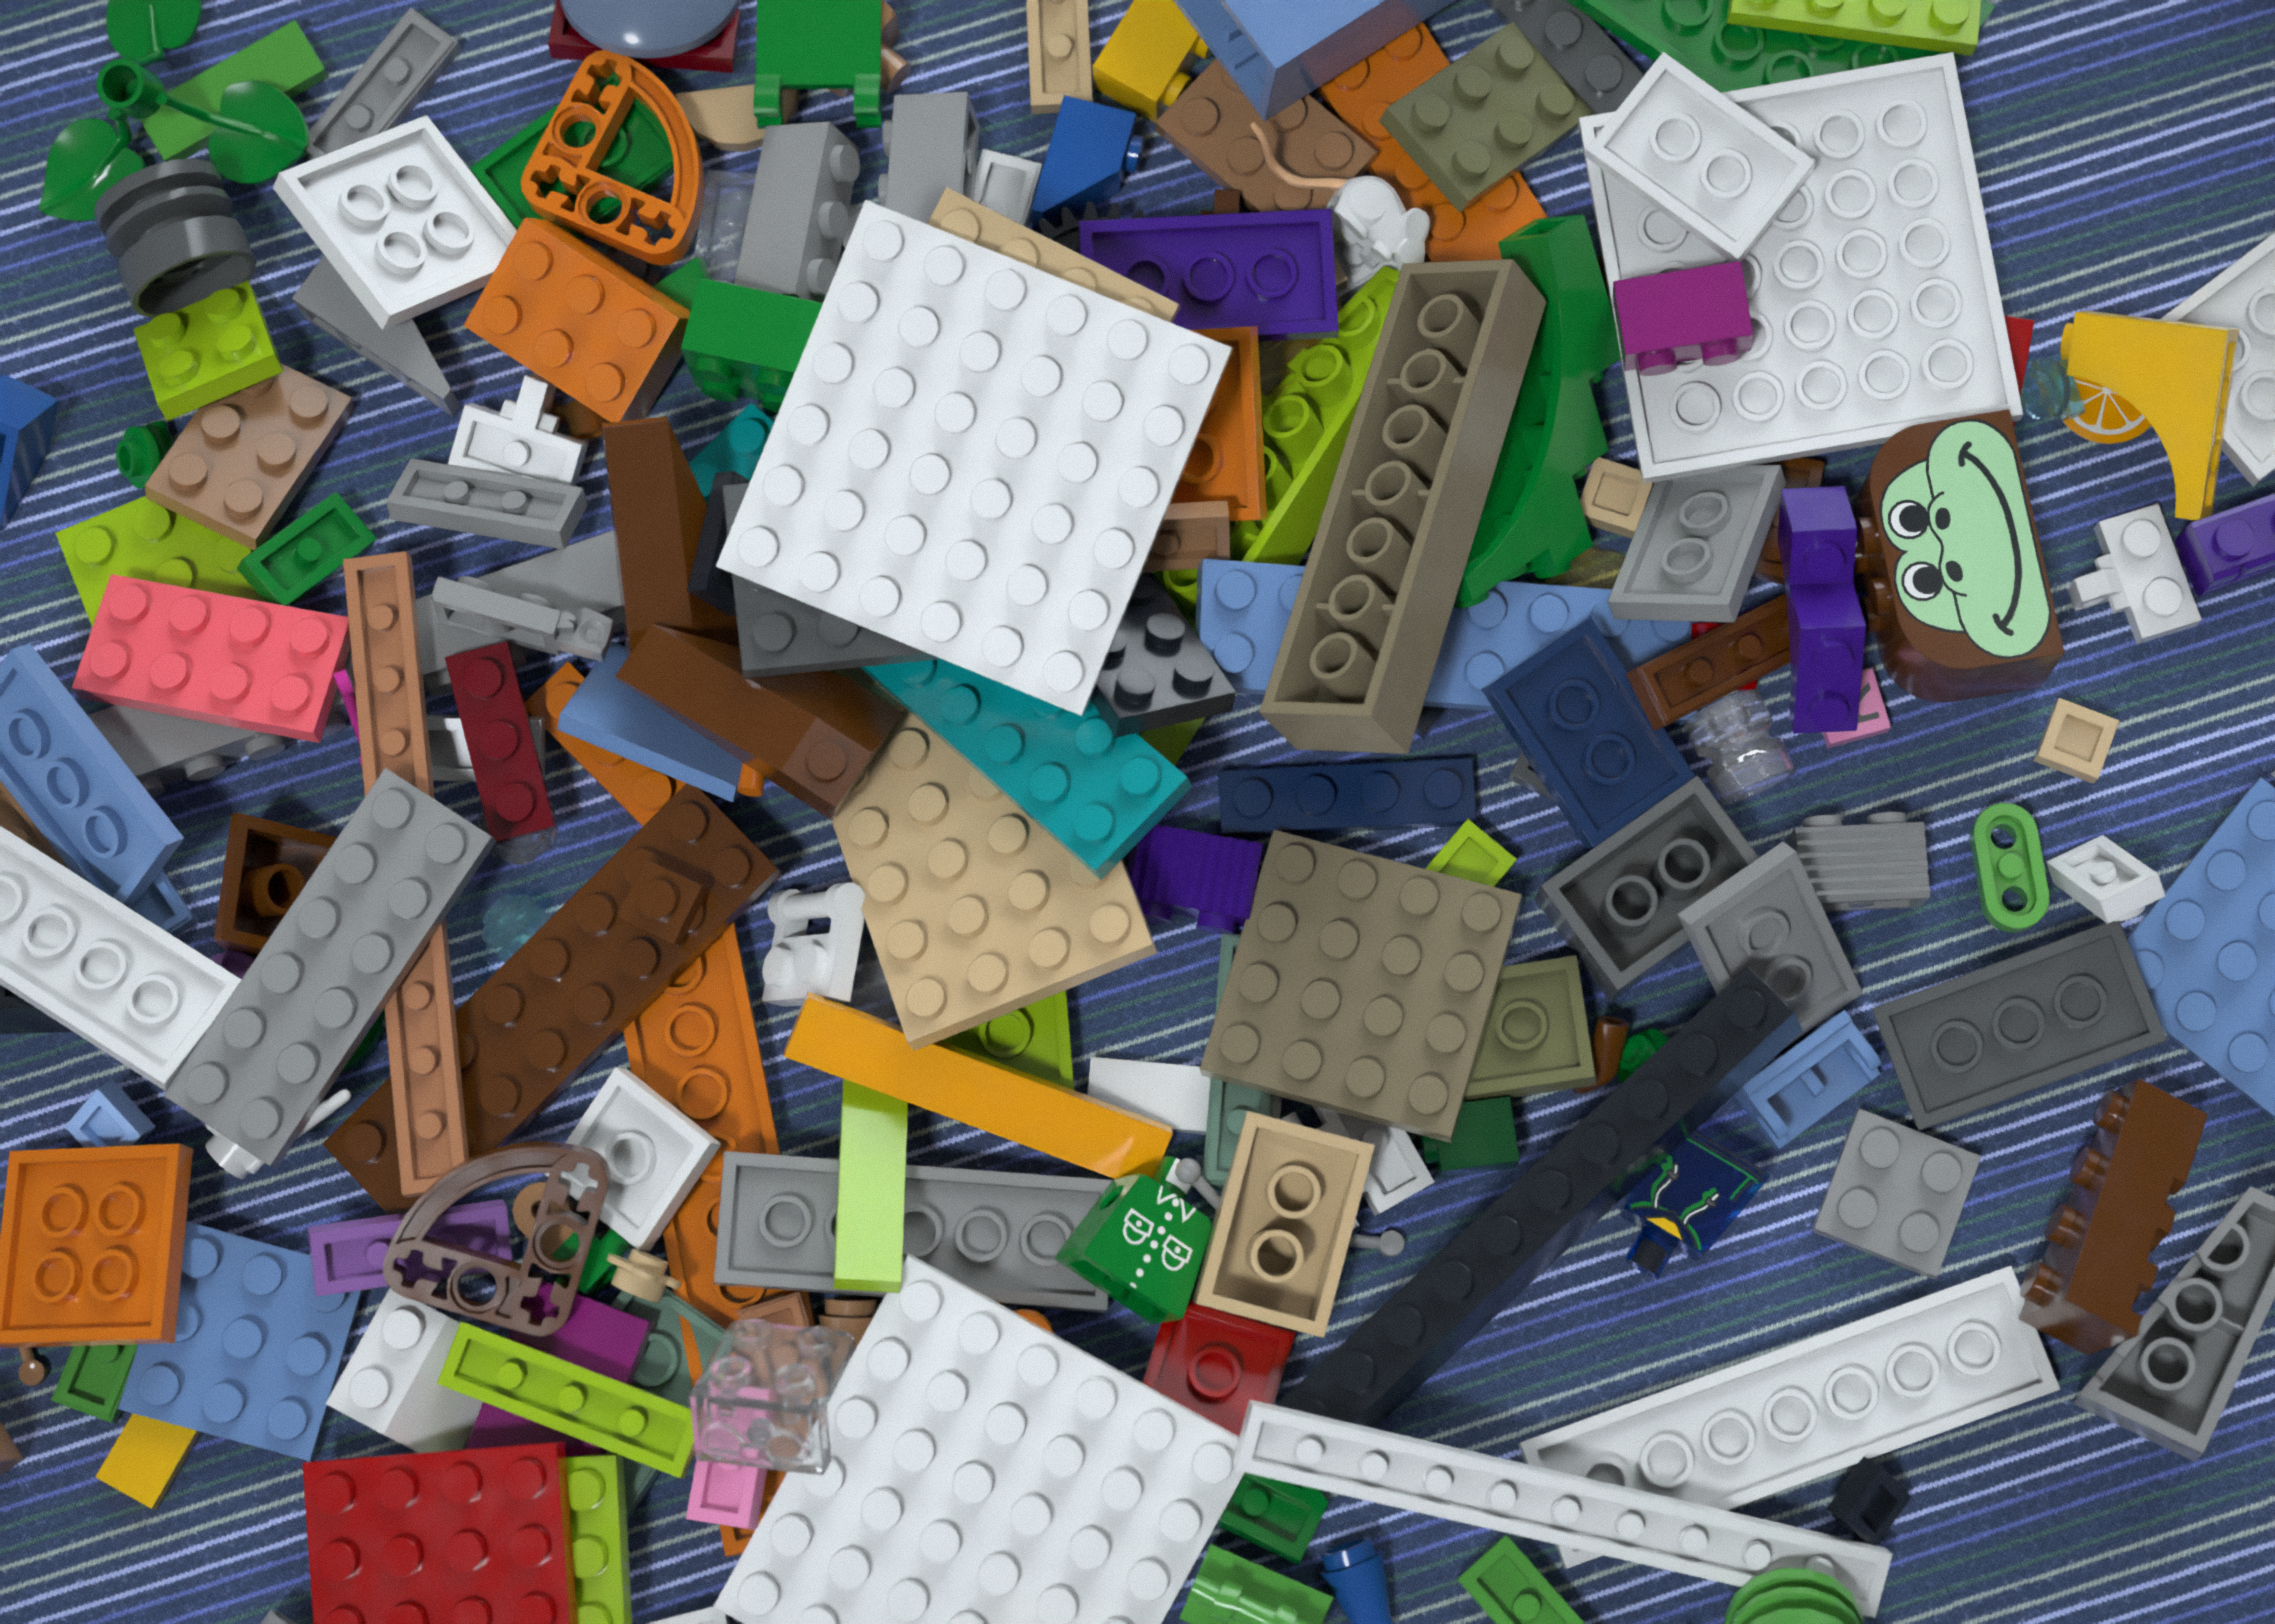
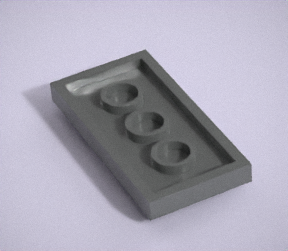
[1872,921,2167,1132]

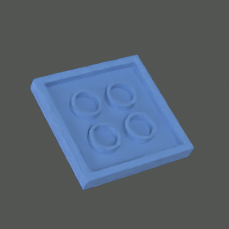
[118,1221,364,1461]

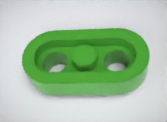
[1969,803,2049,933]

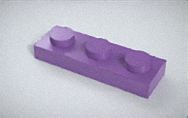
[307,1199,512,1297]

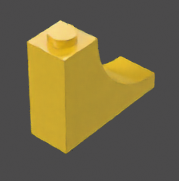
[2060,311,2239,521]

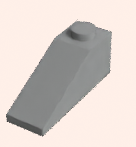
[292,255,461,417]

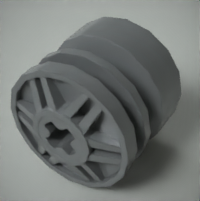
[94,158,257,318]

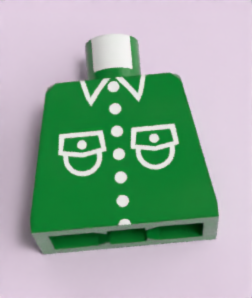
[1055,1156,1212,1324]

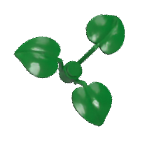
[38,0,310,222]

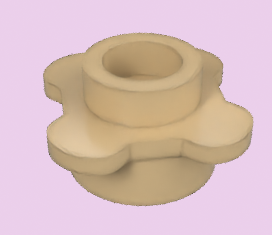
[606,1248,682,1303]

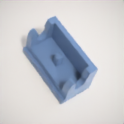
[1734,1010,1882,1151]

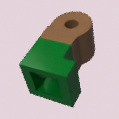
[512,1182,633,1299]

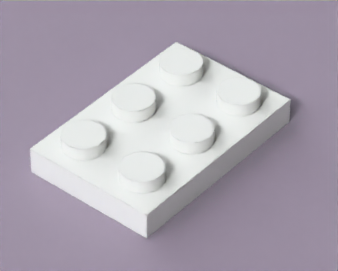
[1586,52,1816,262]

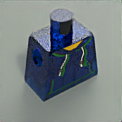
[1618,1130,1770,1279]

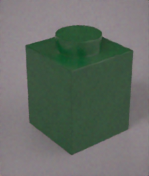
[1420,1096,1519,1179]

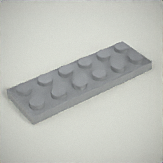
[163,768,497,1168]
[713,1151,1114,1313]

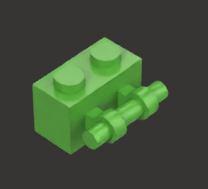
[1179,1544,1333,1624]

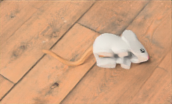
[1250,122,1430,271]

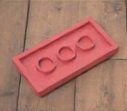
[72,574,351,743]

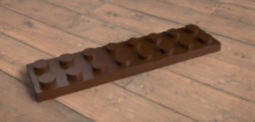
[322,784,783,1215]

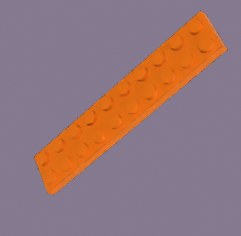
[623,921,828,1557]

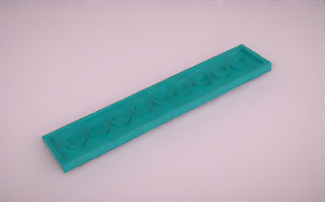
[689,403,1192,880]

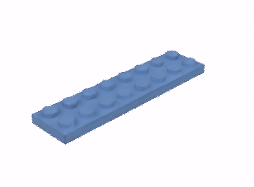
[1195,559,1699,725]

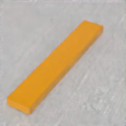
[784,992,1173,1179]

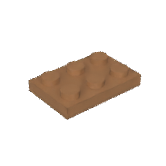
[1155,58,1377,213]
[144,364,354,550]

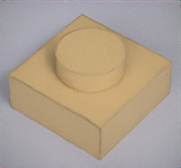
[1580,457,1655,539]
[2033,698,2119,784]

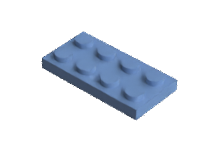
[0,643,184,909]

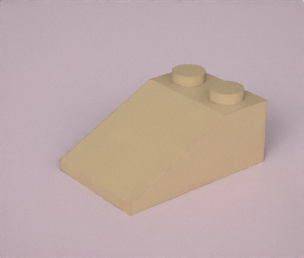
[1191,1111,1375,1338]

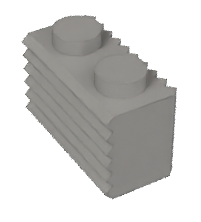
[1788,812,1930,912]

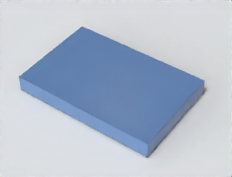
[557,641,742,802]

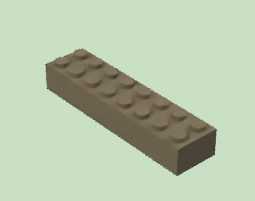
[1259,259,1546,754]

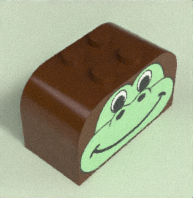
[1852,409,2064,703]

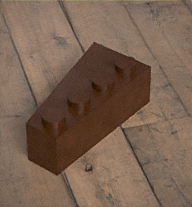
[2018,1078,2208,1355]

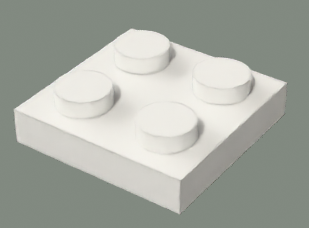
[544,1067,721,1251]

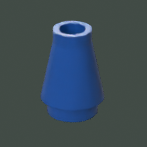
[1320,1537,1394,1624]

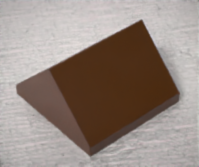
[213,813,338,958]

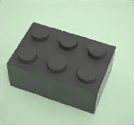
[1535,775,1759,1003]

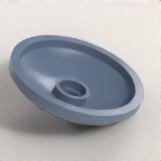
[560,0,741,58]

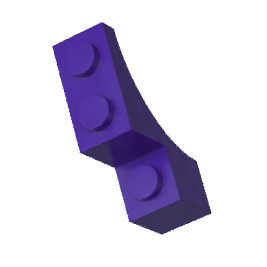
[1777,486,1866,734]

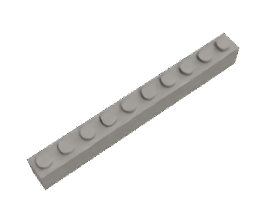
[87,530,624,798]

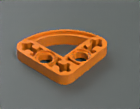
[521,50,705,266]

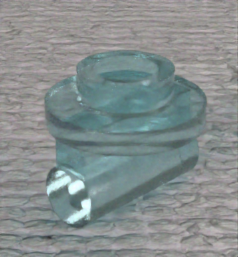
[2020,353,2086,421]
[481,894,551,962]

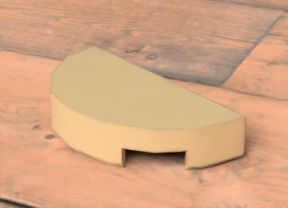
[676,84,799,152]

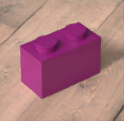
[1612,261,1753,376]

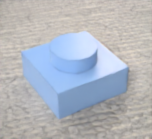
[65,1080,156,1148]

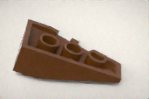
[602,416,739,658]
[615,624,904,821]

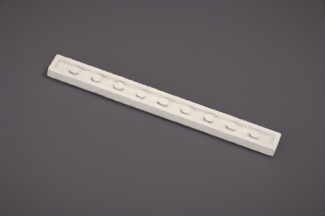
[1233,1399,1892,1618]

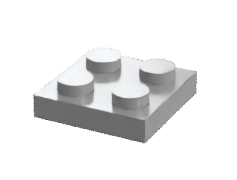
[1811,1108,1981,1279]

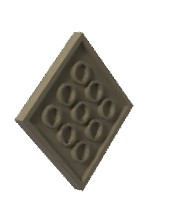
[1200,830,1522,1144]

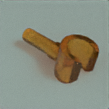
[549,400,606,440]

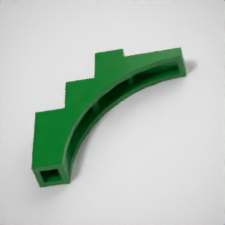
[1453,214,1621,608]

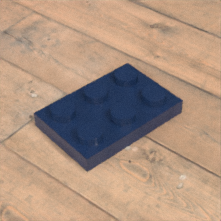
[1481,616,1696,850]

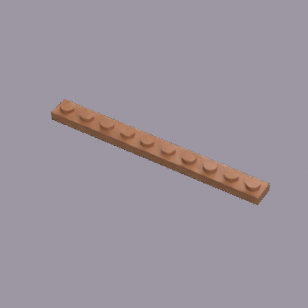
[343,551,469,1197]

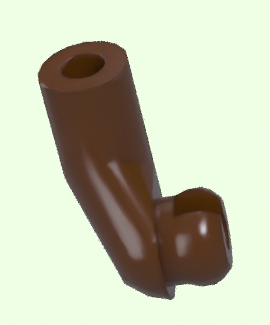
[1572,1015,1629,1094]

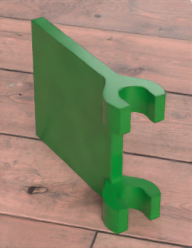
[753,0,882,129]

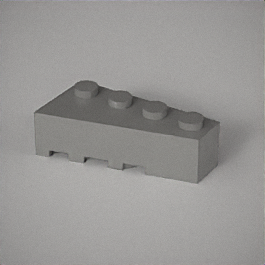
[2073,1186,2275,1462]

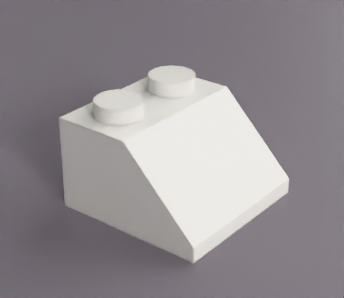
[326,1288,483,1452]

